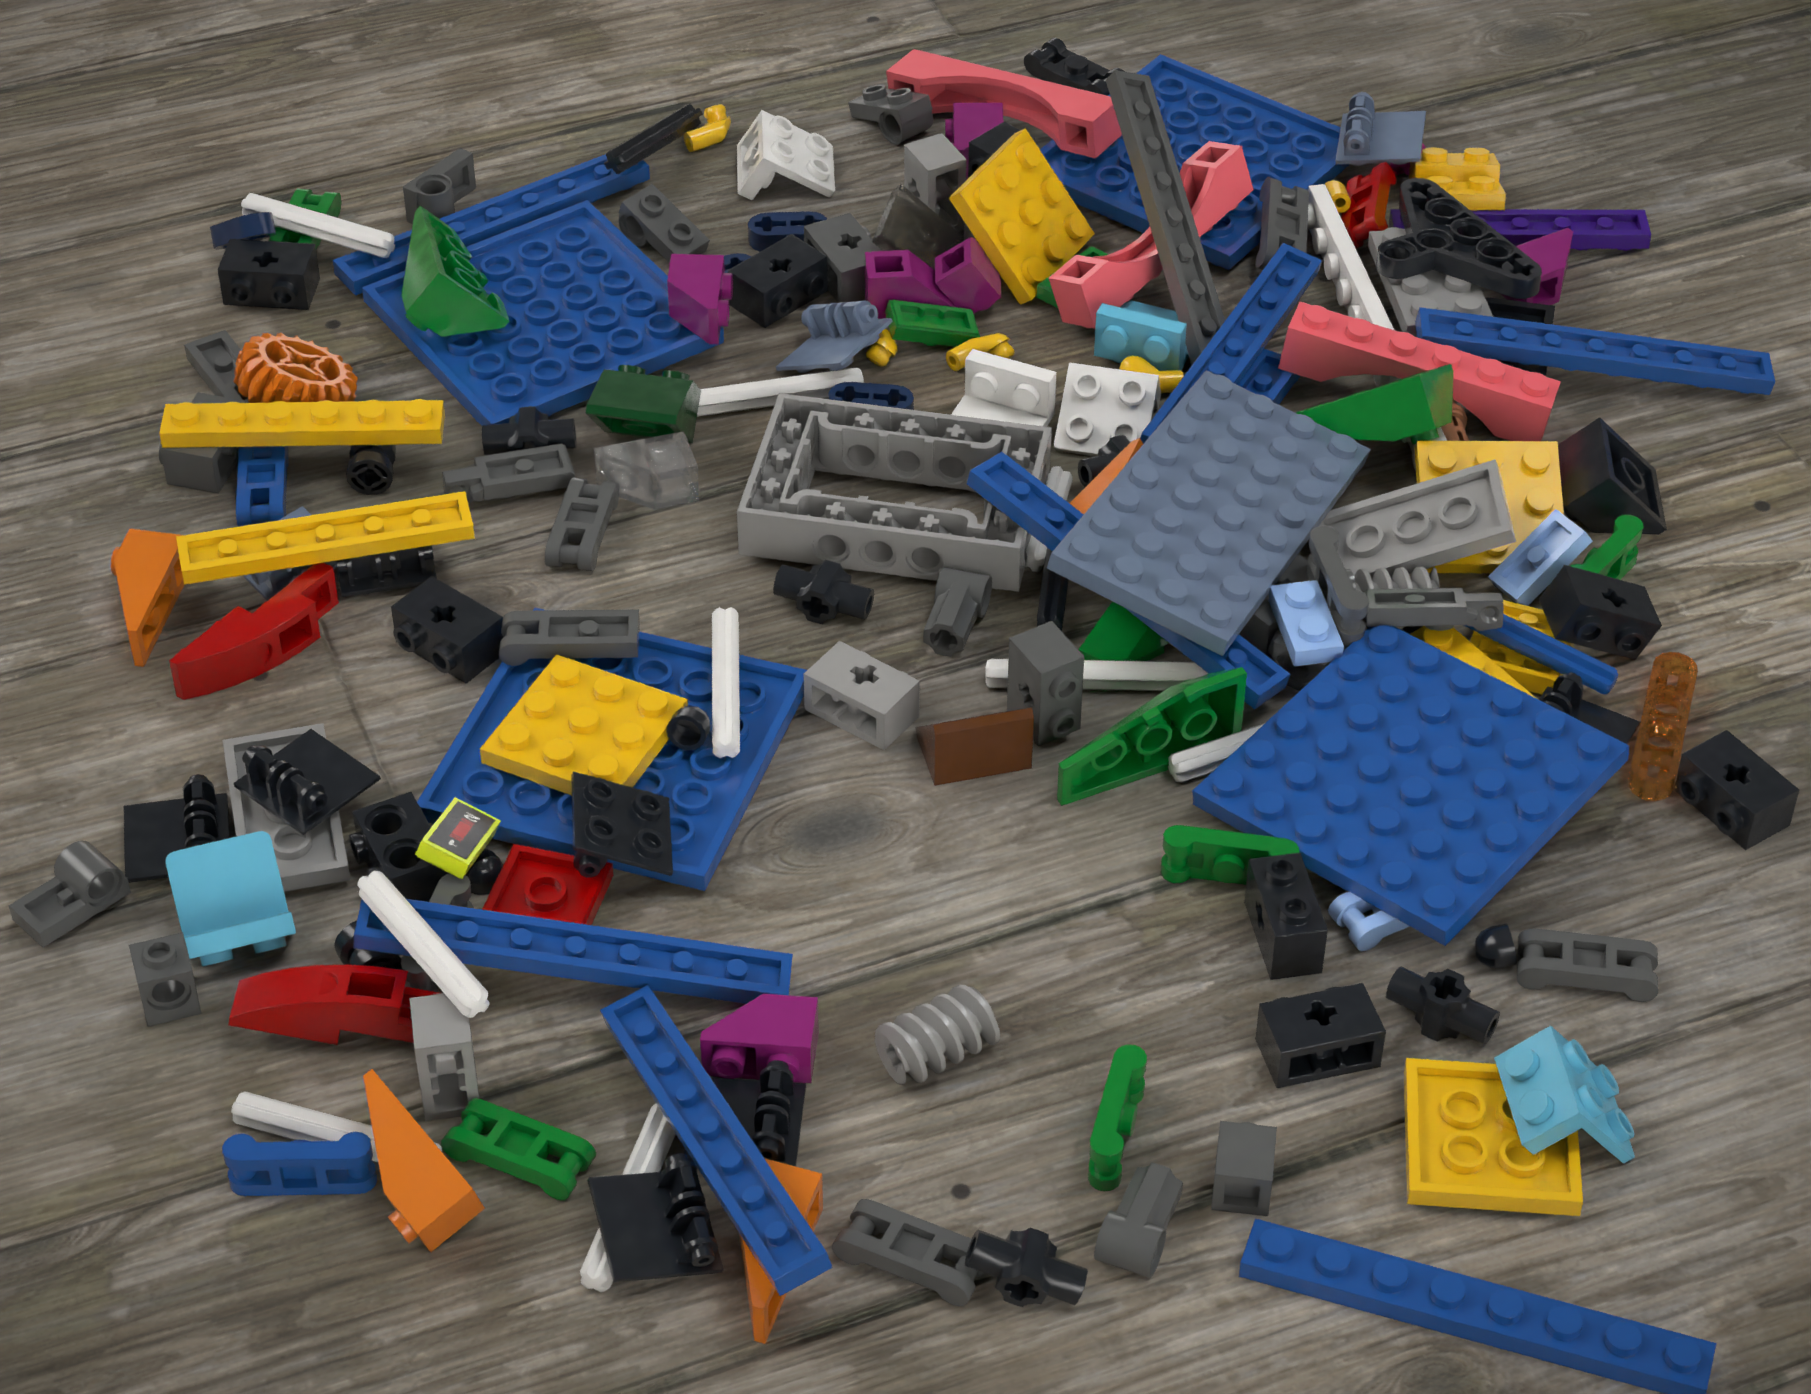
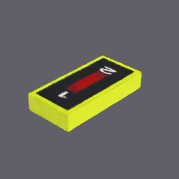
[415,797,501,879]

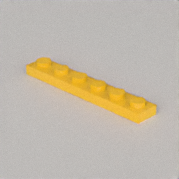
[159,399,445,448]
[176,491,475,585]

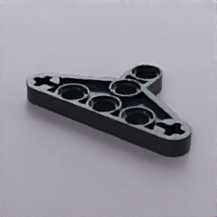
[1376,178,1542,299]

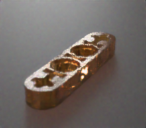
[1628,652,1698,801]

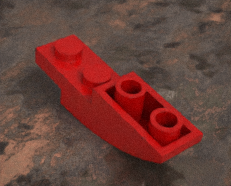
[169,563,339,700]
[228,964,439,1045]

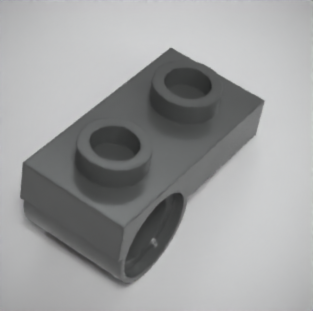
[848,84,933,145]
[403,148,476,224]
[619,184,710,263]
[9,841,131,948]

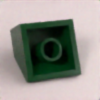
[585,365,701,443]

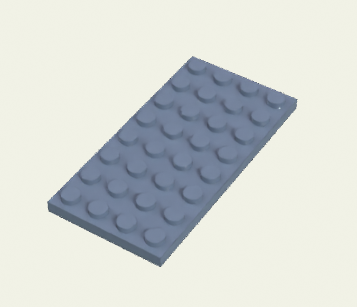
[1047,370,1371,656]

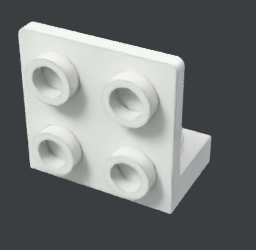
[737,110,835,200]
[951,349,1056,427]
[1054,363,1161,456]

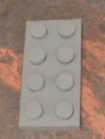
[1368,227,1493,337]
[1319,459,1516,579]
[222,723,351,892]

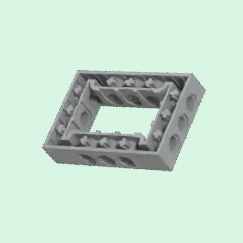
[737,393,1052,592]

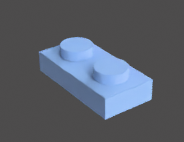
[1488,509,1592,606]
[1268,580,1344,667]

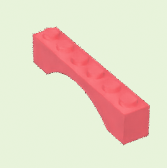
[886,49,1122,159]
[1049,141,1254,329]
[1278,301,1561,441]

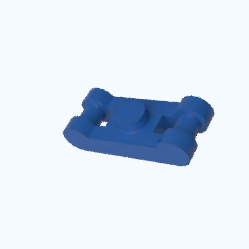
[236,446,289,527]
[222,1132,377,1196]

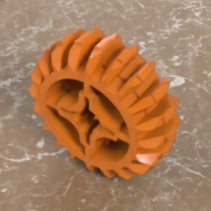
[233,333,358,403]

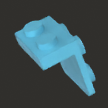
[1094,300,1189,371]
[165,831,296,966]
[1494,1025,1635,1163]

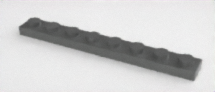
[1106,70,1225,365]

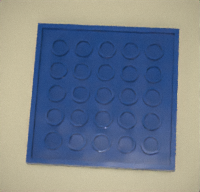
[1040,54,1350,270]
[362,200,724,426]
[417,608,807,891]
[1192,625,1629,946]

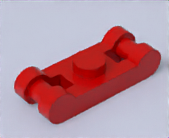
[1341,162,1396,249]

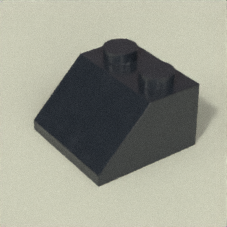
[1558,417,1667,535]

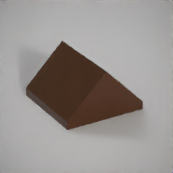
[915,708,1034,786]

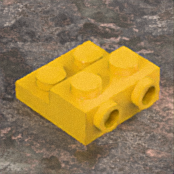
[1409,147,1506,210]

